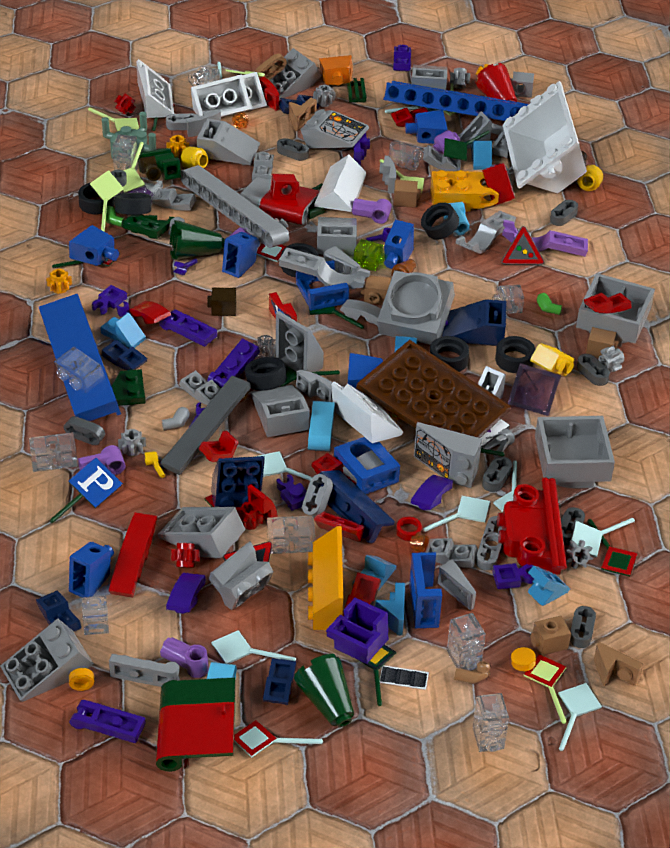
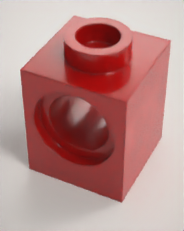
[270,174,300,200]

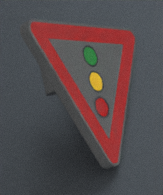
[501,226,544,264]

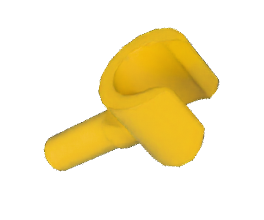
[144,451,165,478]

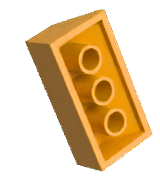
[308,526,343,630]

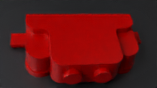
[497,477,567,575]

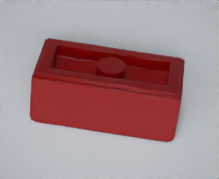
[482,163,515,206]
[314,512,365,542]

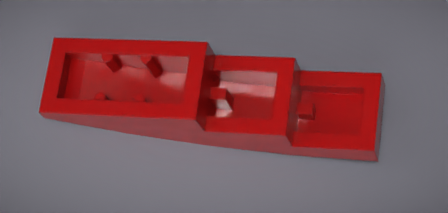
[109,512,158,598]

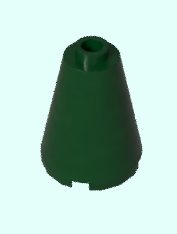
[170,220,225,260]
[294,654,354,728]

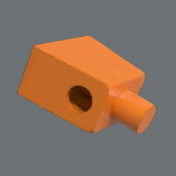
[319,55,353,85]

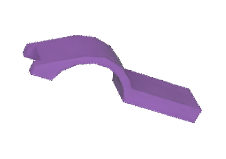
[502,220,588,257]

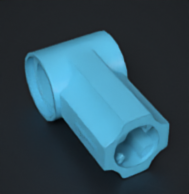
[443,202,470,235]

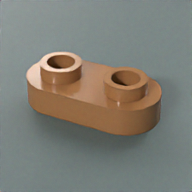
[255,53,287,80]

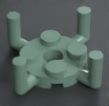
[102,112,156,160]

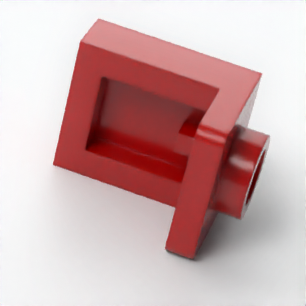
[199,431,238,462]

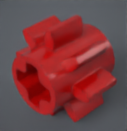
[114,93,136,115]
[236,502,263,530]
[171,543,200,568]

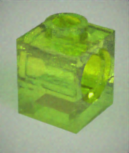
[353,239,385,271]

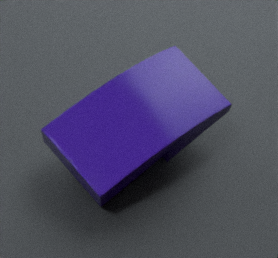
[393,45,411,71]
[353,133,370,166]
[411,474,453,510]
[166,573,206,614]

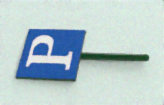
[50,458,123,523]

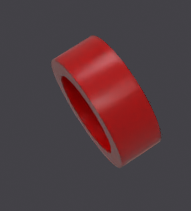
[396,517,422,541]

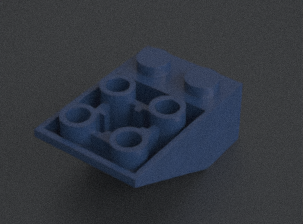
[442,299,506,346]
[211,456,265,508]

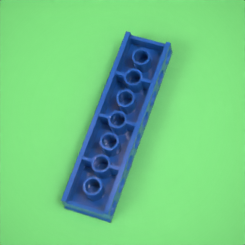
[383,81,529,121]
[39,293,121,421]

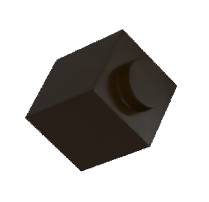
[207,287,237,316]

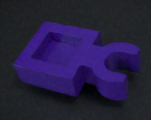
[92,285,127,315]
[277,474,307,511]
[492,563,534,589]

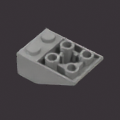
[269,48,322,100]
[411,65,448,90]
[197,118,260,165]
[317,217,357,256]
[251,385,310,437]
[0,619,94,702]

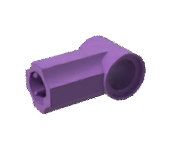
[352,198,392,224]
[78,445,126,475]
[160,637,209,678]

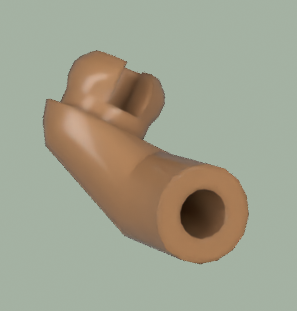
[454,661,490,684]

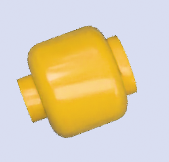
[181,146,208,169]
[577,165,603,191]

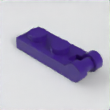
[159,309,217,347]
[207,338,260,388]
[69,700,146,744]

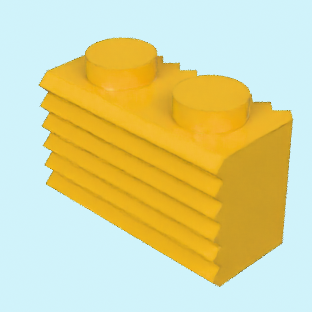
[530,343,574,377]

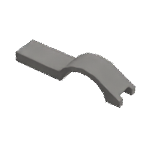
[456,211,516,254]
[279,247,370,290]

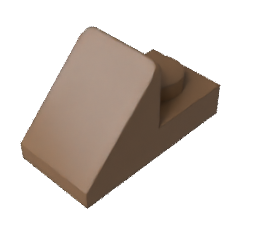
[289,98,317,131]
[594,642,643,686]

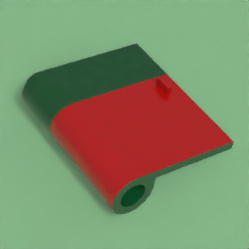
[156,677,236,772]

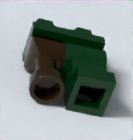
[138,148,181,181]

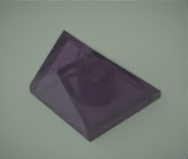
[508,363,561,416]

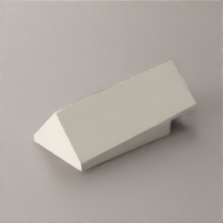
[136,59,174,118]
[191,72,267,117]
[314,154,366,212]
[331,381,403,443]

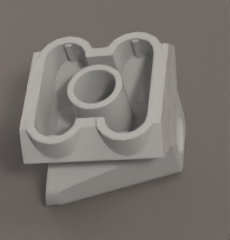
[209,541,274,610]

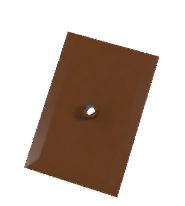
[356,340,511,438]

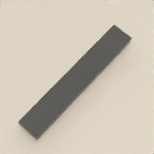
[161,376,251,475]

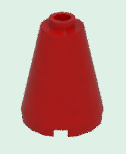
[475,63,517,102]

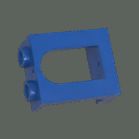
[296,260,349,311]
[334,437,400,494]
[409,552,442,629]

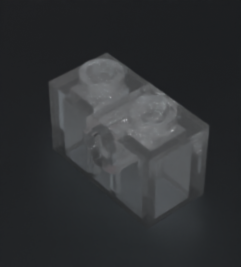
[112,134,138,171]
[54,347,106,393]
[29,432,78,472]
[267,516,316,554]
[447,613,486,670]
[473,693,509,752]

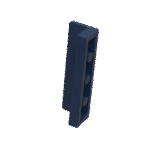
[318,470,395,543]

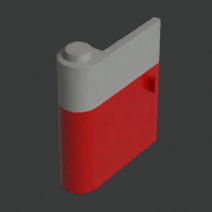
[240,177,320,225]

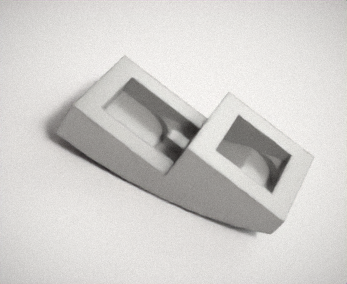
[423,145,461,171]
[152,188,197,211]

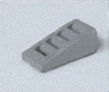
[323,246,361,275]
[438,560,476,610]

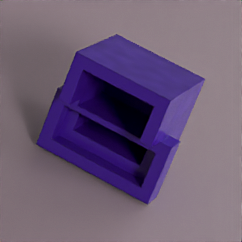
[326,598,389,664]

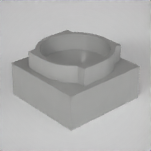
[377,270,455,345]
[576,273,655,347]
[535,416,615,488]

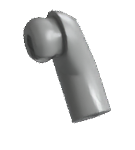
[162,407,190,430]

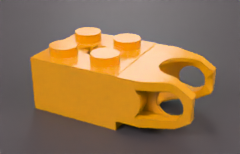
[430,170,499,212]

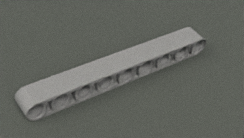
[181,165,289,248]

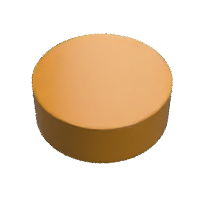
[511,647,536,671]
[69,668,94,691]

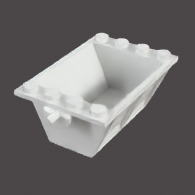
[503,81,587,194]

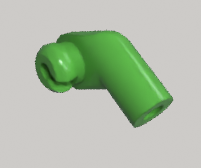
[106,206,126,227]
[537,293,562,315]

